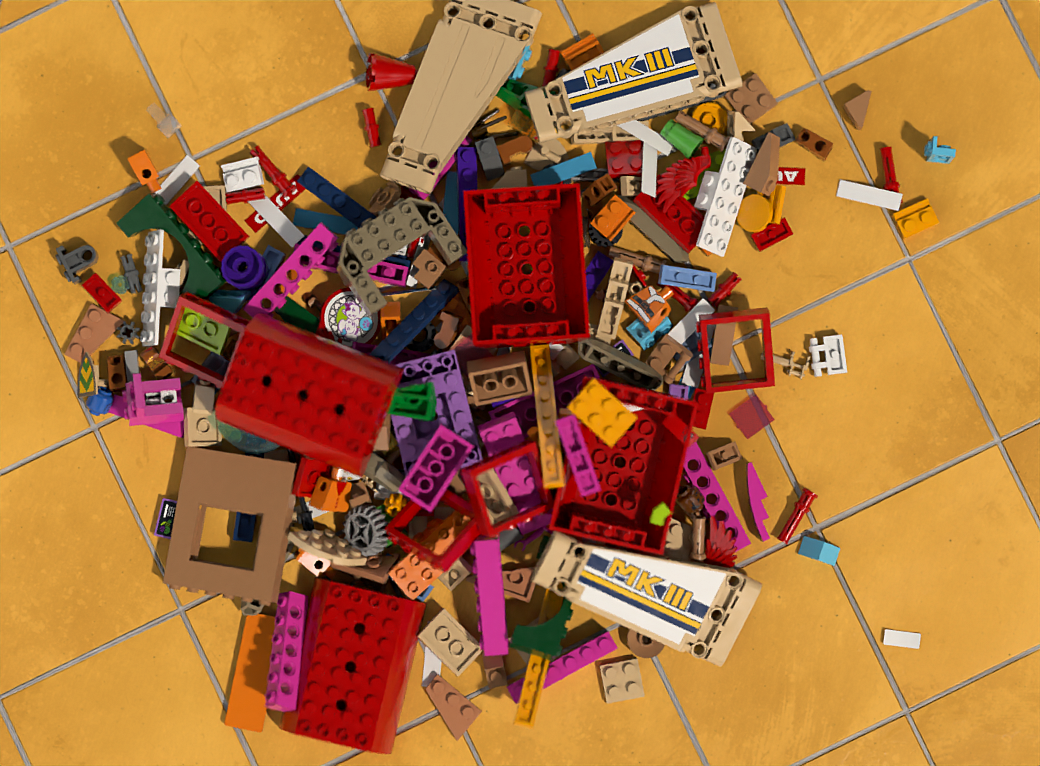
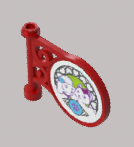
[315,287,381,348]

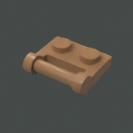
[645,333,693,384]

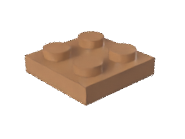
[725,73,778,124]

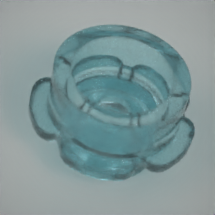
[111,275,129,294]

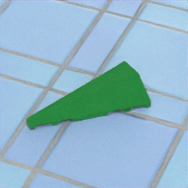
[496,79,556,128]
[336,382,437,422]

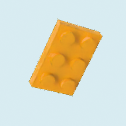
[567,378,637,447]

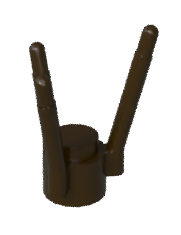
[471,109,519,140]

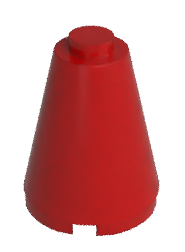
[366,53,418,91]

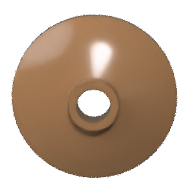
[627,629,665,658]

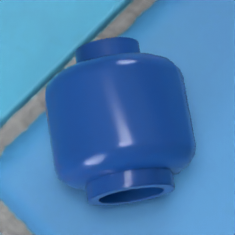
[86,386,114,416]

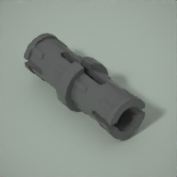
[120,254,143,294]

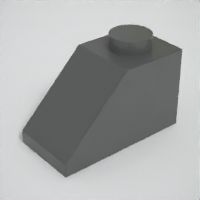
[475,136,505,181]

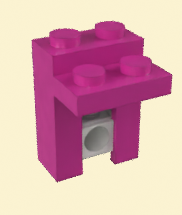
[122,373,184,426]

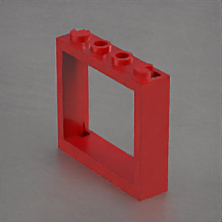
[159,292,250,389]
[696,307,775,394]
[460,440,554,538]
[384,489,480,573]

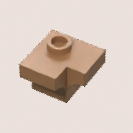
[412,249,447,290]

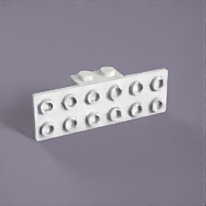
[694,137,757,257]
[140,229,180,347]

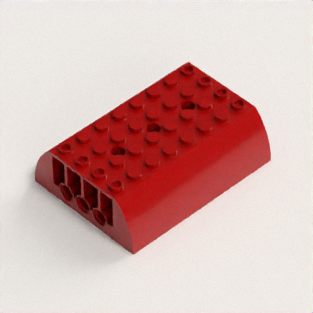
[463,183,590,348]
[216,313,404,478]
[549,376,698,555]
[279,577,427,754]

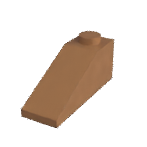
[743,132,780,196]
[710,305,738,366]

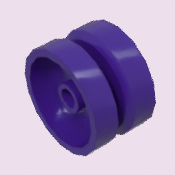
[221,246,269,291]

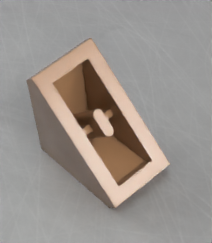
[843,90,872,130]

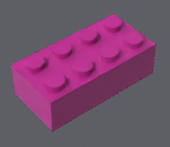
[398,425,475,512]

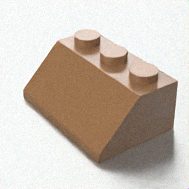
[467,350,533,406]

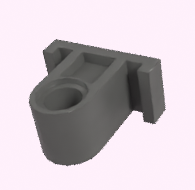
[55,245,99,285]

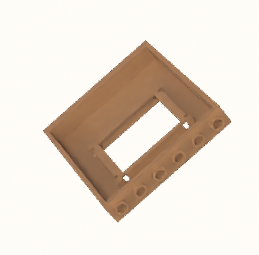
[163,447,299,606]

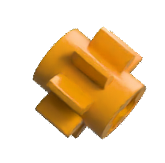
[384,494,407,517]

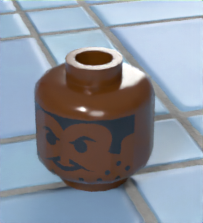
[676,485,705,514]

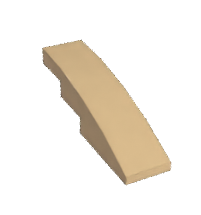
[596,257,633,339]

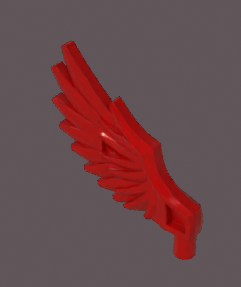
[656,147,711,214]
[704,516,737,568]

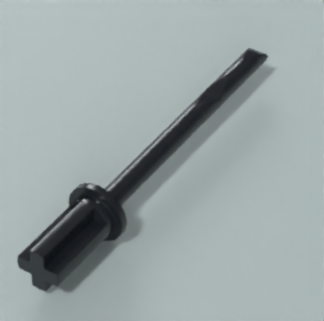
[287,449,315,531]

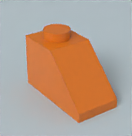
[381,302,401,340]

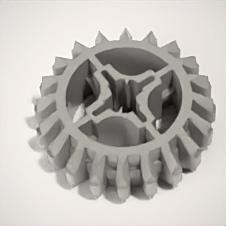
[342,504,389,557]

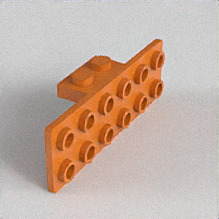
[388,498,471,601]
[224,614,275,733]

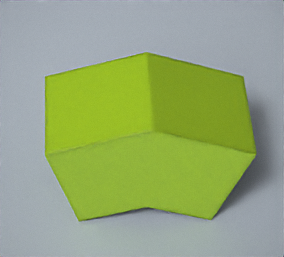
[650,502,671,526]

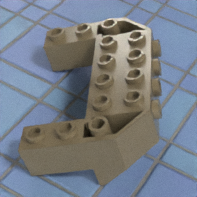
[336,197,467,317]

